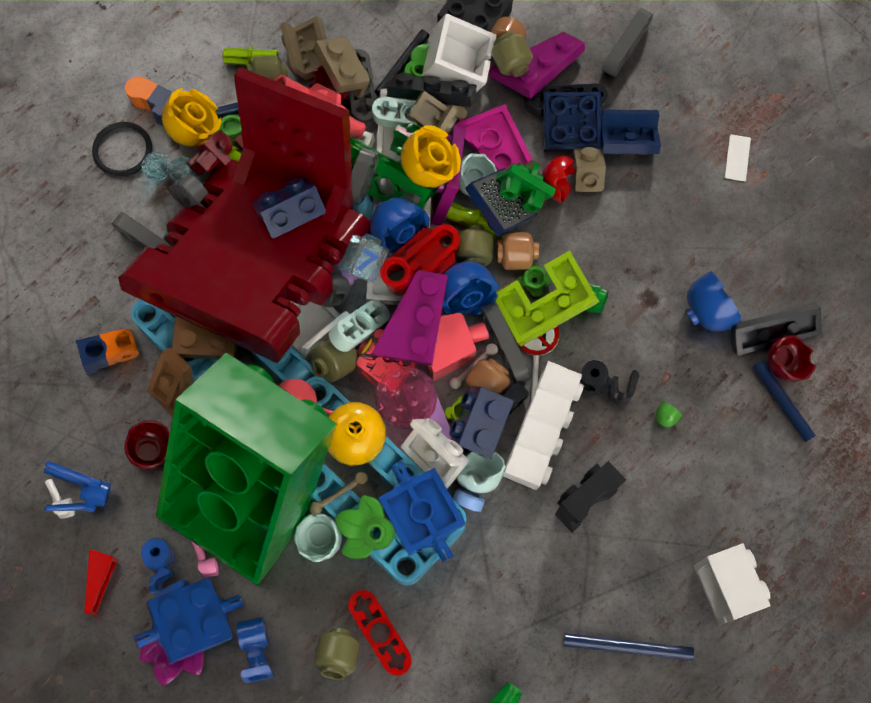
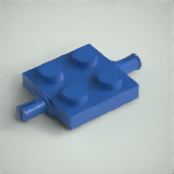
[378,461,466,563]
[134,577,244,665]

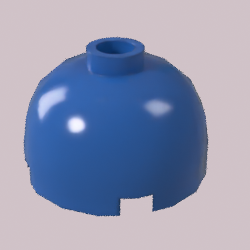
[369,197,430,257]
[443,261,499,319]
[685,271,742,332]

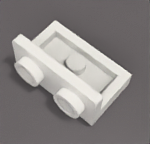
[401,418,470,489]

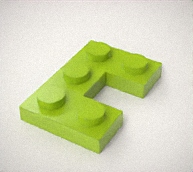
[495,250,599,347]

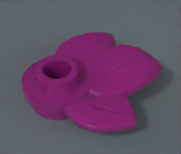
[140,641,204,686]

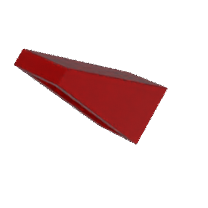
[84,549,118,616]

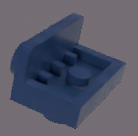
[601,110,661,155]
[252,177,326,238]
[449,386,514,459]

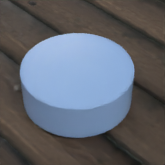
[453,488,485,512]

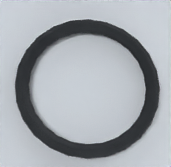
[92,122,152,176]

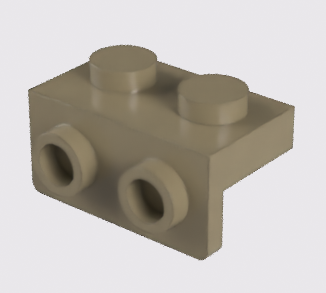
[281,16,327,81]
[313,36,370,98]

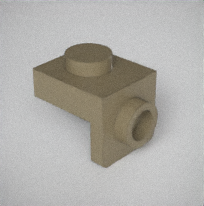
[407,91,457,133]
[573,147,606,192]

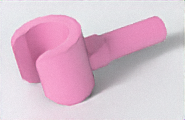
[191,541,219,578]

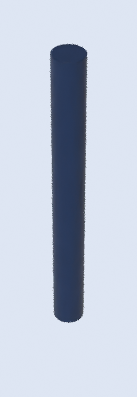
[563,633,694,661]

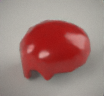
[542,156,575,203]

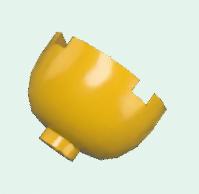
[162,88,222,147]
[400,125,461,188]
[328,402,386,466]

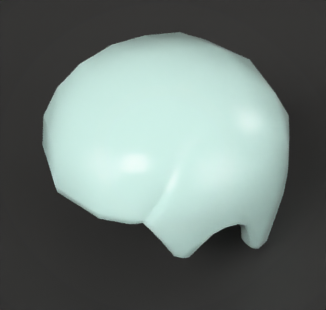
[459,153,497,196]
[456,451,506,493]
[294,513,343,562]

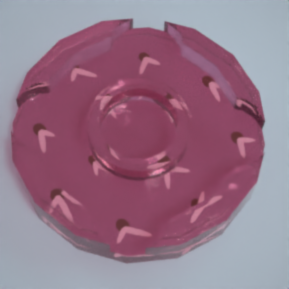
[375,366,437,429]

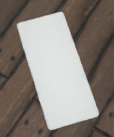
[725,134,751,181]

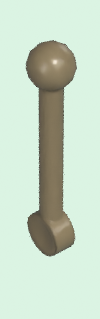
[309,472,368,515]

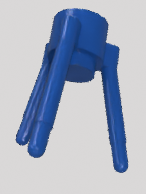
[44,461,111,512]

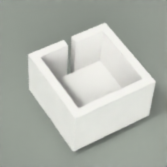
[422,13,496,93]
[693,543,771,626]

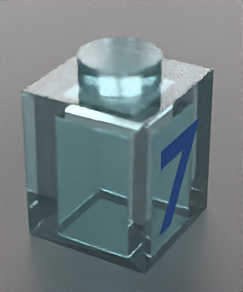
[338,233,389,284]

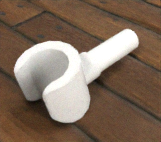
[45,479,75,519]

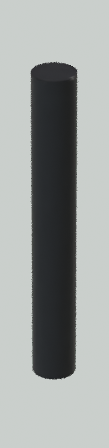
[375,29,430,97]

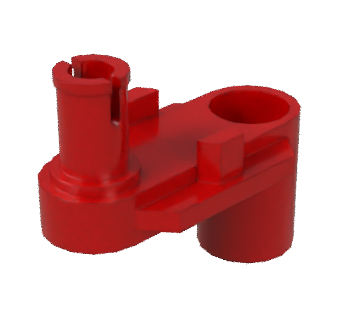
[380,224,461,296]

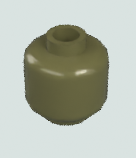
[491,32,533,77]
[247,55,288,80]
[455,225,494,266]
[311,340,357,382]
[314,628,360,680]

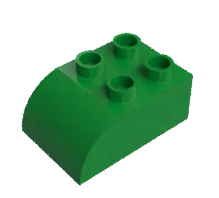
[156,353,337,586]

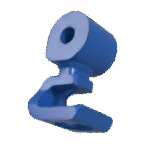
[141,538,190,597]
[237,617,275,683]

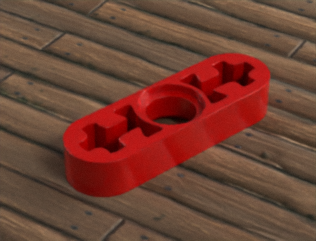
[348,590,412,676]

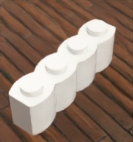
[503,361,584,490]

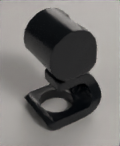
[580,360,639,406]

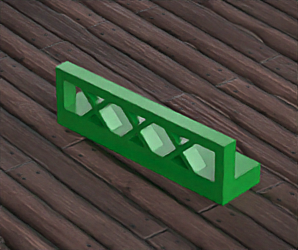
[350,136,436,209]

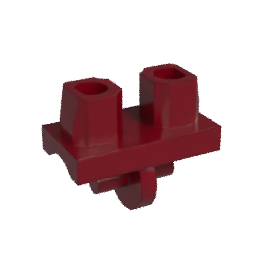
[186,132,233,176]

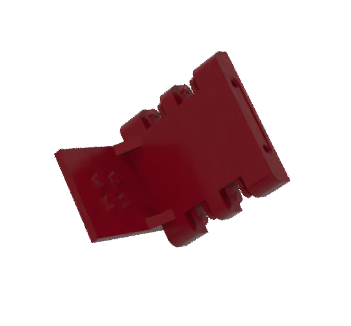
[118,68,372,364]

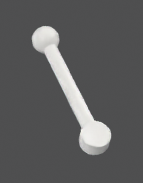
[450,343,498,389]

